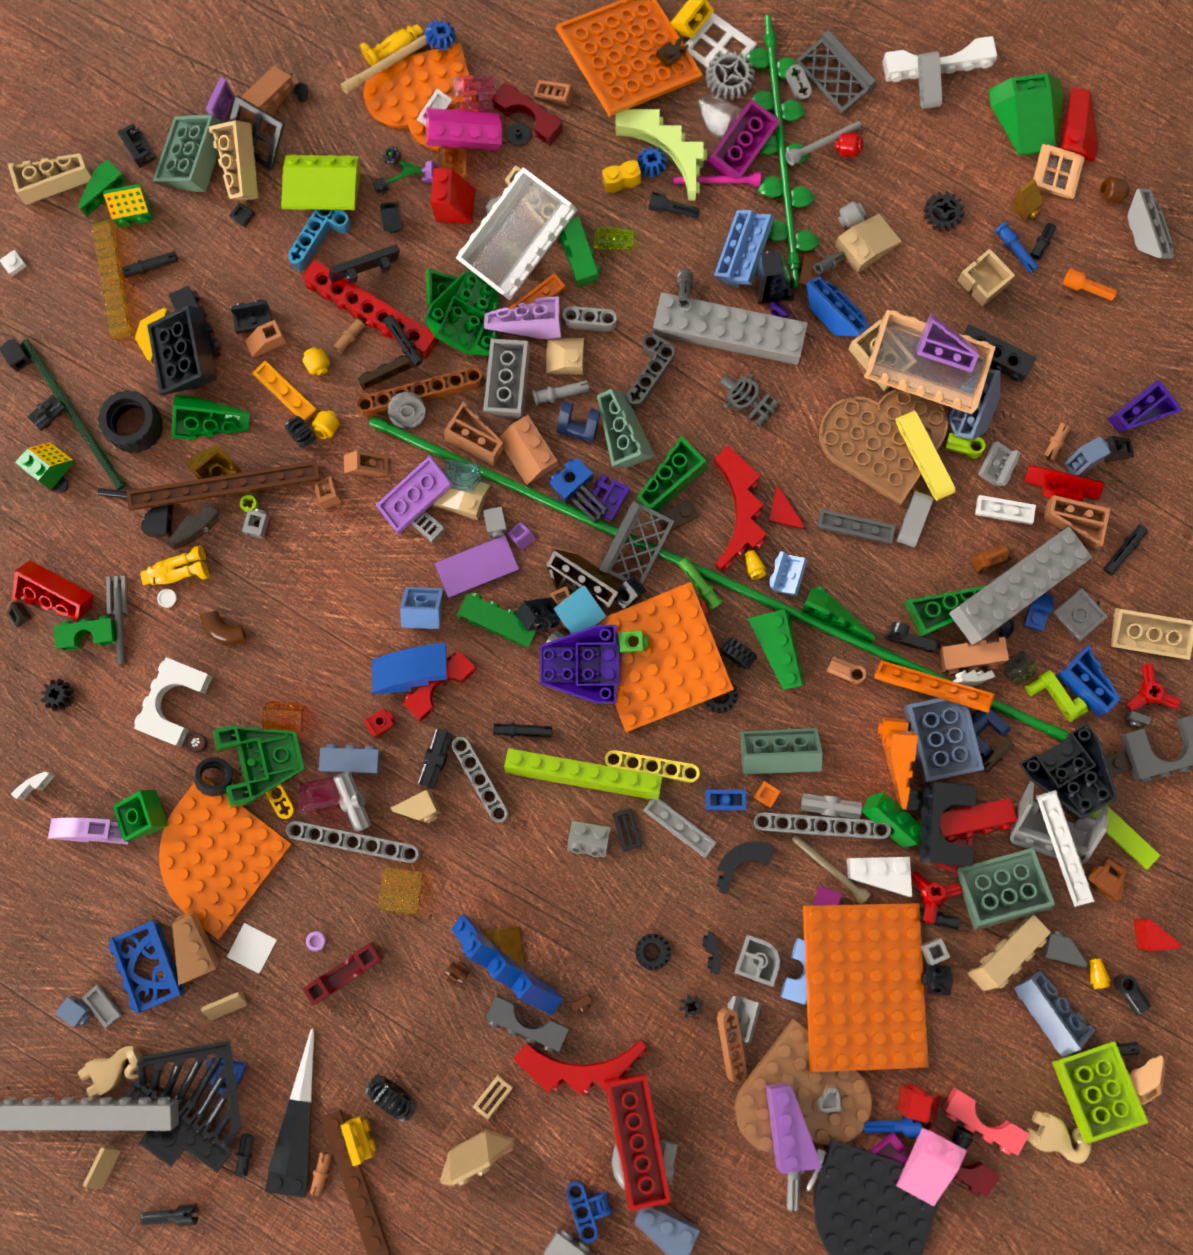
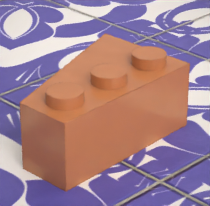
[241,66,292,133]
[444,402,503,466]
[1044,495,1111,550]
[939,637,1009,675]

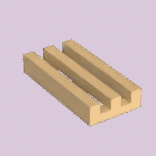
[473,1074,513,1120]

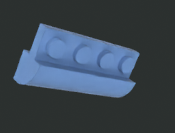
[714,210,774,287]

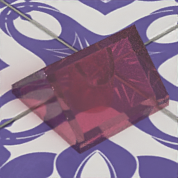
[299,777,340,814]

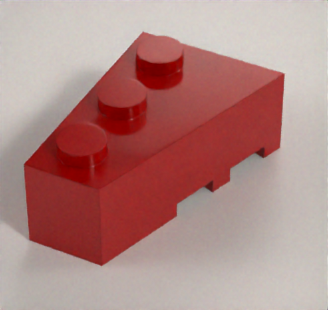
[897,1083,941,1123]

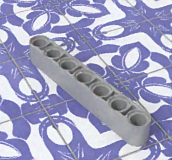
[753,813,891,840]
[286,821,421,863]

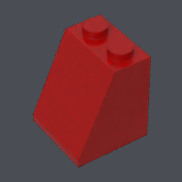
[431,168,475,224]

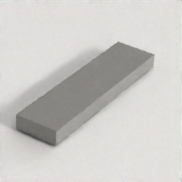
[643,798,717,858]

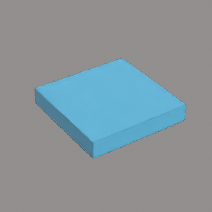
[554,586,606,634]

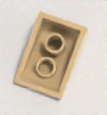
[835,214,902,274]

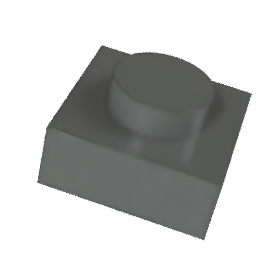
[1124,711,1151,728]

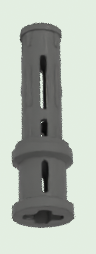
[677,269,693,308]

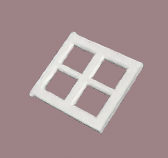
[685,13,757,80]

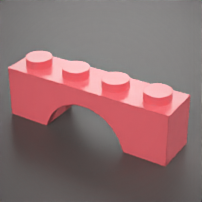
[942,1087,1030,1156]

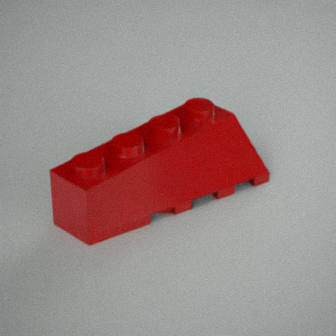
[12,560,94,620]

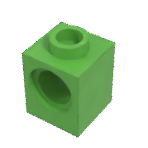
[619,631,649,653]

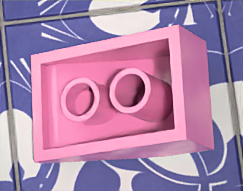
[896,1128,966,1206]

